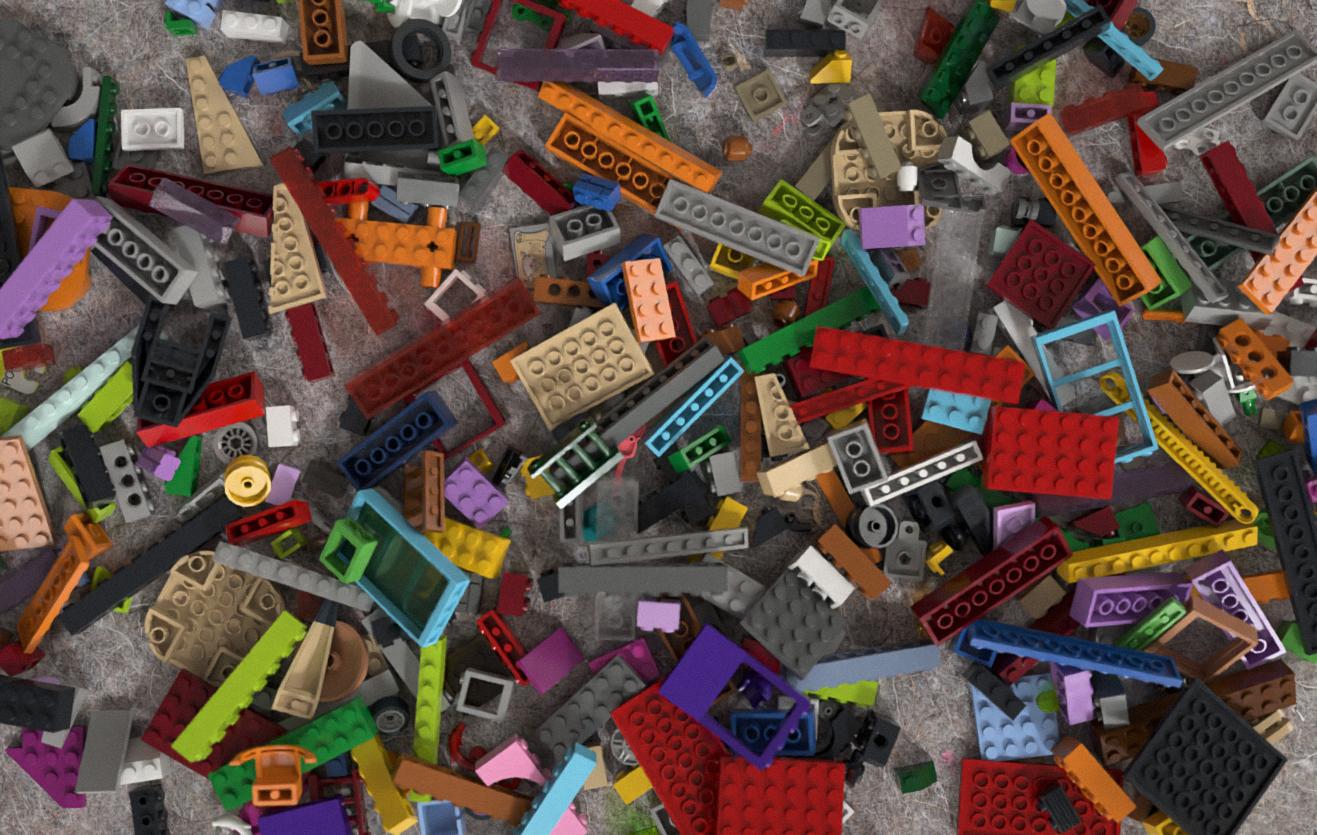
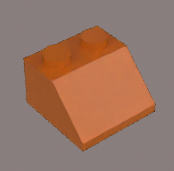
[63,513,114,560]

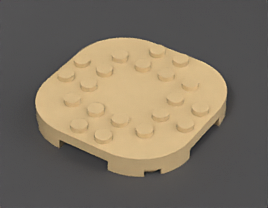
[830,110,948,233]
[145,550,285,687]

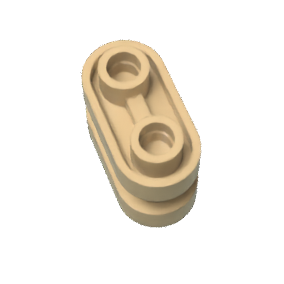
[1246,709,1294,745]

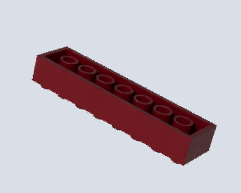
[108,163,274,238]
[910,516,1073,647]

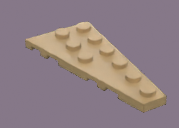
[185,56,265,176]
[269,180,328,314]

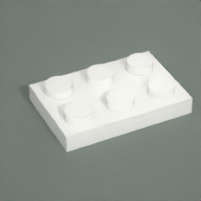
[121,108,184,151]

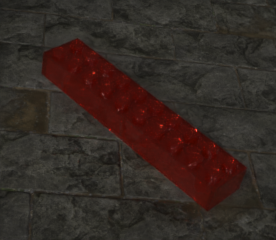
[344,276,541,420]

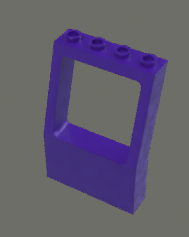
[658,621,811,771]
[257,793,353,835]

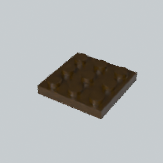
[443,634,516,717]

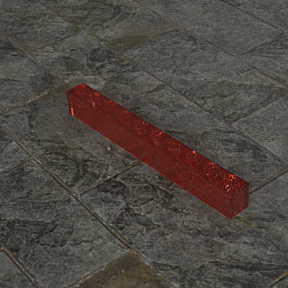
[269,146,400,336]

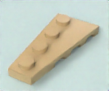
[754,373,810,457]

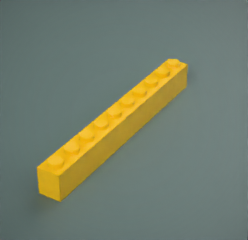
[1057,519,1257,583]

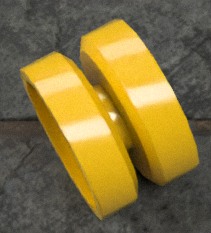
[224,455,271,507]

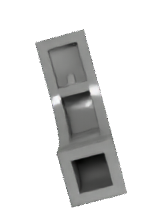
[51,67,102,132]

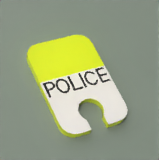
[0,347,47,394]

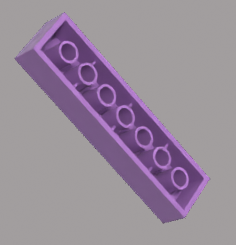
[0,199,113,339]

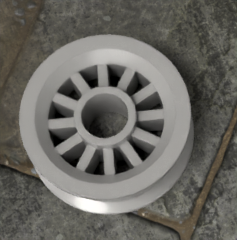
[213,422,262,464]

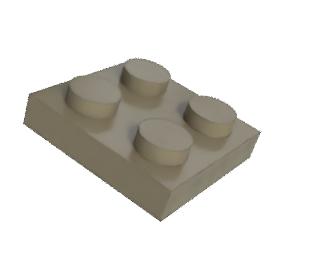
[734,69,788,123]

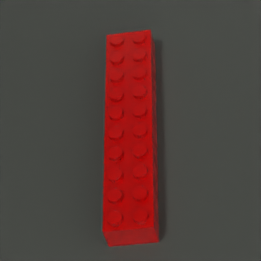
[809,326,1026,404]

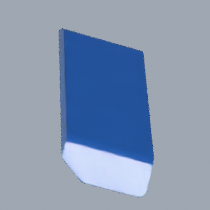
[671,22,717,98]

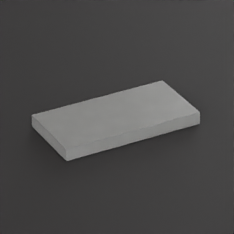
[75,710,134,794]

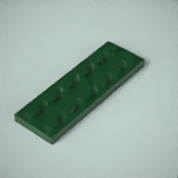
[917,0,1000,120]

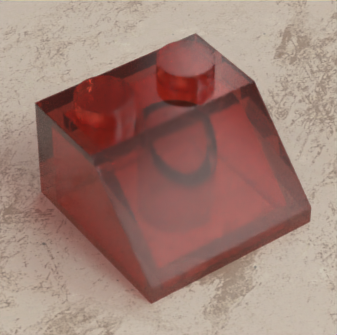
[913,7,954,65]

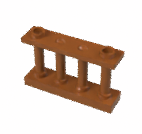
[403,450,445,543]

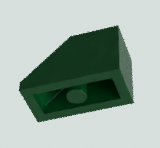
[894,760,938,794]

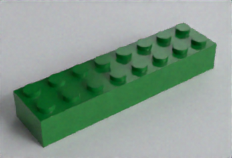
[207,695,379,812]

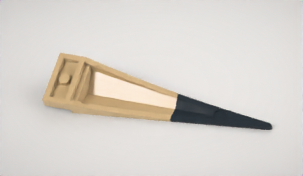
[272,576,340,720]

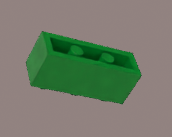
[668,425,732,474]

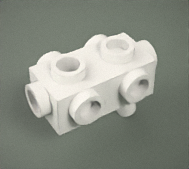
[1174,127,1220,155]

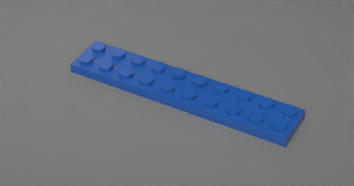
[967,619,1183,687]

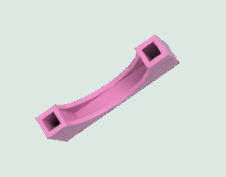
[475,734,588,835]

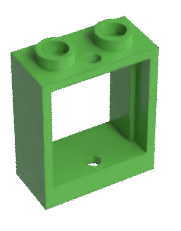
[319,517,378,584]

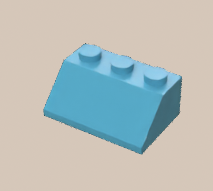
[282,81,348,137]

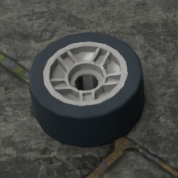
[370,696,410,736]

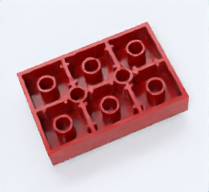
[981,406,1119,499]
[714,753,845,835]

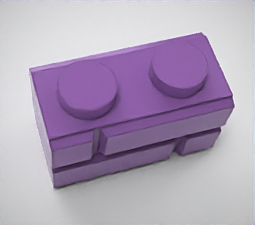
[136,445,181,481]

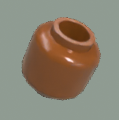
[722,135,752,162]
[771,300,801,329]

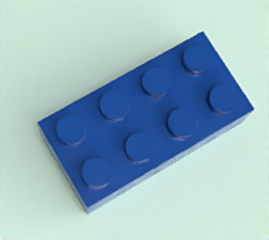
[731,708,816,755]

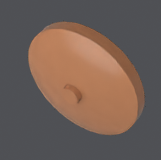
[292,621,369,703]

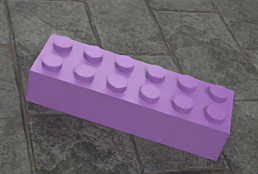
[1184,549,1287,670]
[1069,572,1193,627]

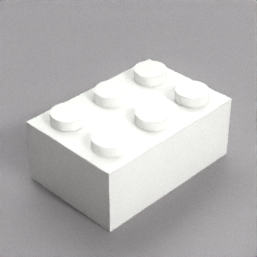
[781,546,855,609]

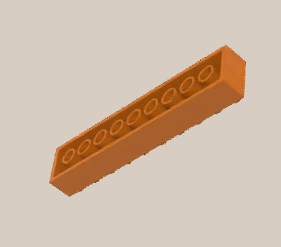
[1009,113,1163,307]

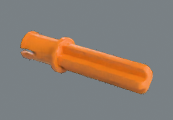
[1141,308,1203,324]

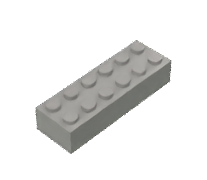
[94,196,198,304]

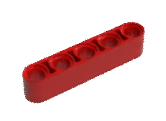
[296,178,380,208]

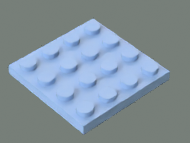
[970,672,1060,761]

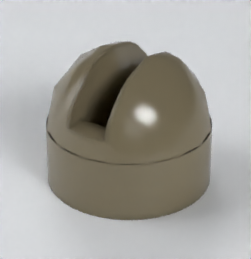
[721,54,737,72]

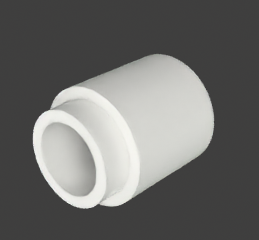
[897,162,917,192]

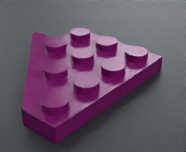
[5,725,86,808]

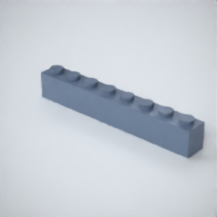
[779,638,940,691]

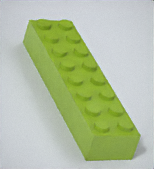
[171,610,309,762]

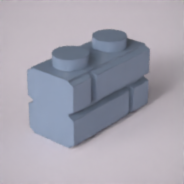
[371,184,420,224]

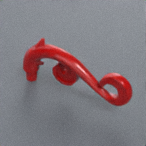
[448,721,521,790]

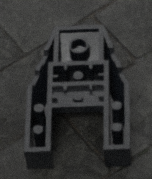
[131,294,232,428]

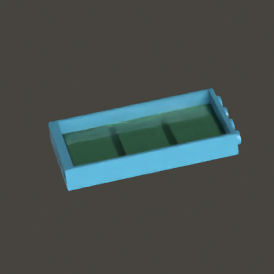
[337,488,470,648]

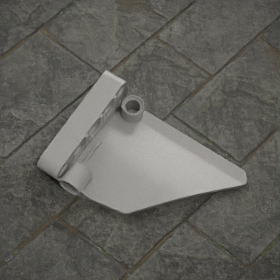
[343,41,444,186]

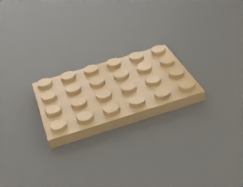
[510,302,655,430]

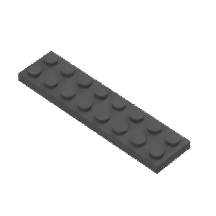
[523,653,647,788]

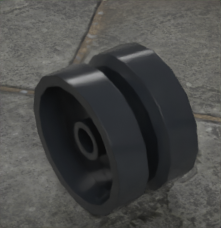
[845,504,898,549]

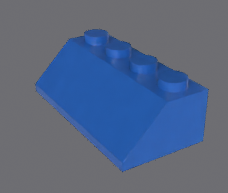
[587,233,673,311]

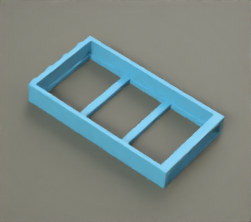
[1031,310,1159,463]

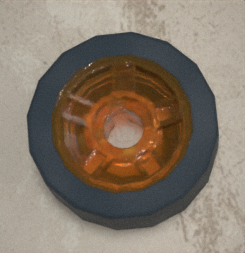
[1120,7,1156,46]

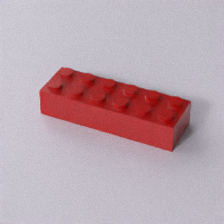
[136,371,265,448]

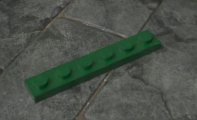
[91,76,119,198]

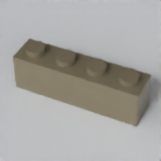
[842,93,902,181]

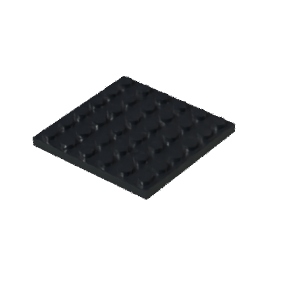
[1121,677,1288,835]

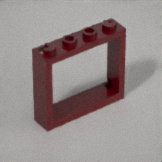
[470,0,568,93]
[403,355,508,461]

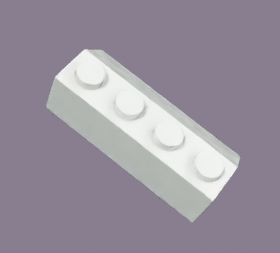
[79,737,171,785]

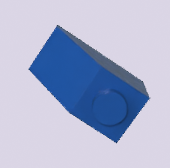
[219,55,261,99]
[67,119,98,163]

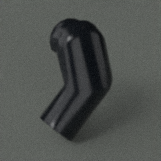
[784,512,811,532]

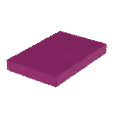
[517,627,585,695]

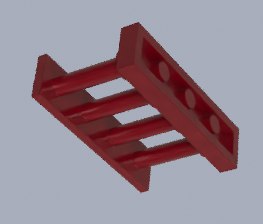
[308,766,371,835]

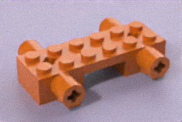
[331,202,458,289]

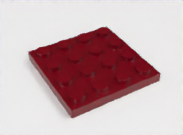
[985,219,1096,330]

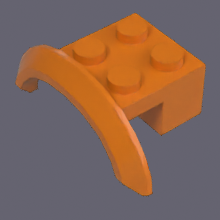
[229,745,317,806]

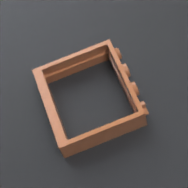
[1141,595,1259,684]

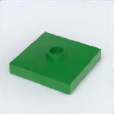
[1114,502,1161,541]

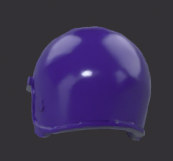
[737,671,773,709]

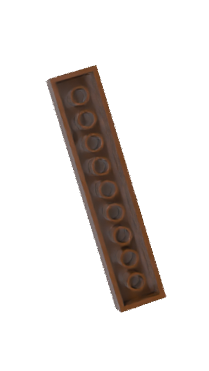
[1089,659,1297,766]

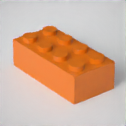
[1050,735,1136,823]

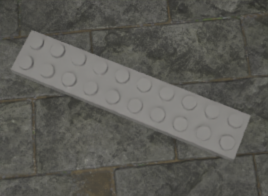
[1136,29,1317,151]

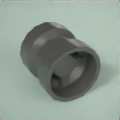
[1013,198,1039,221]

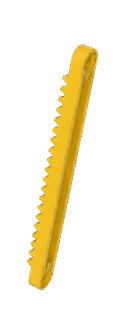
[1099,371,1259,524]

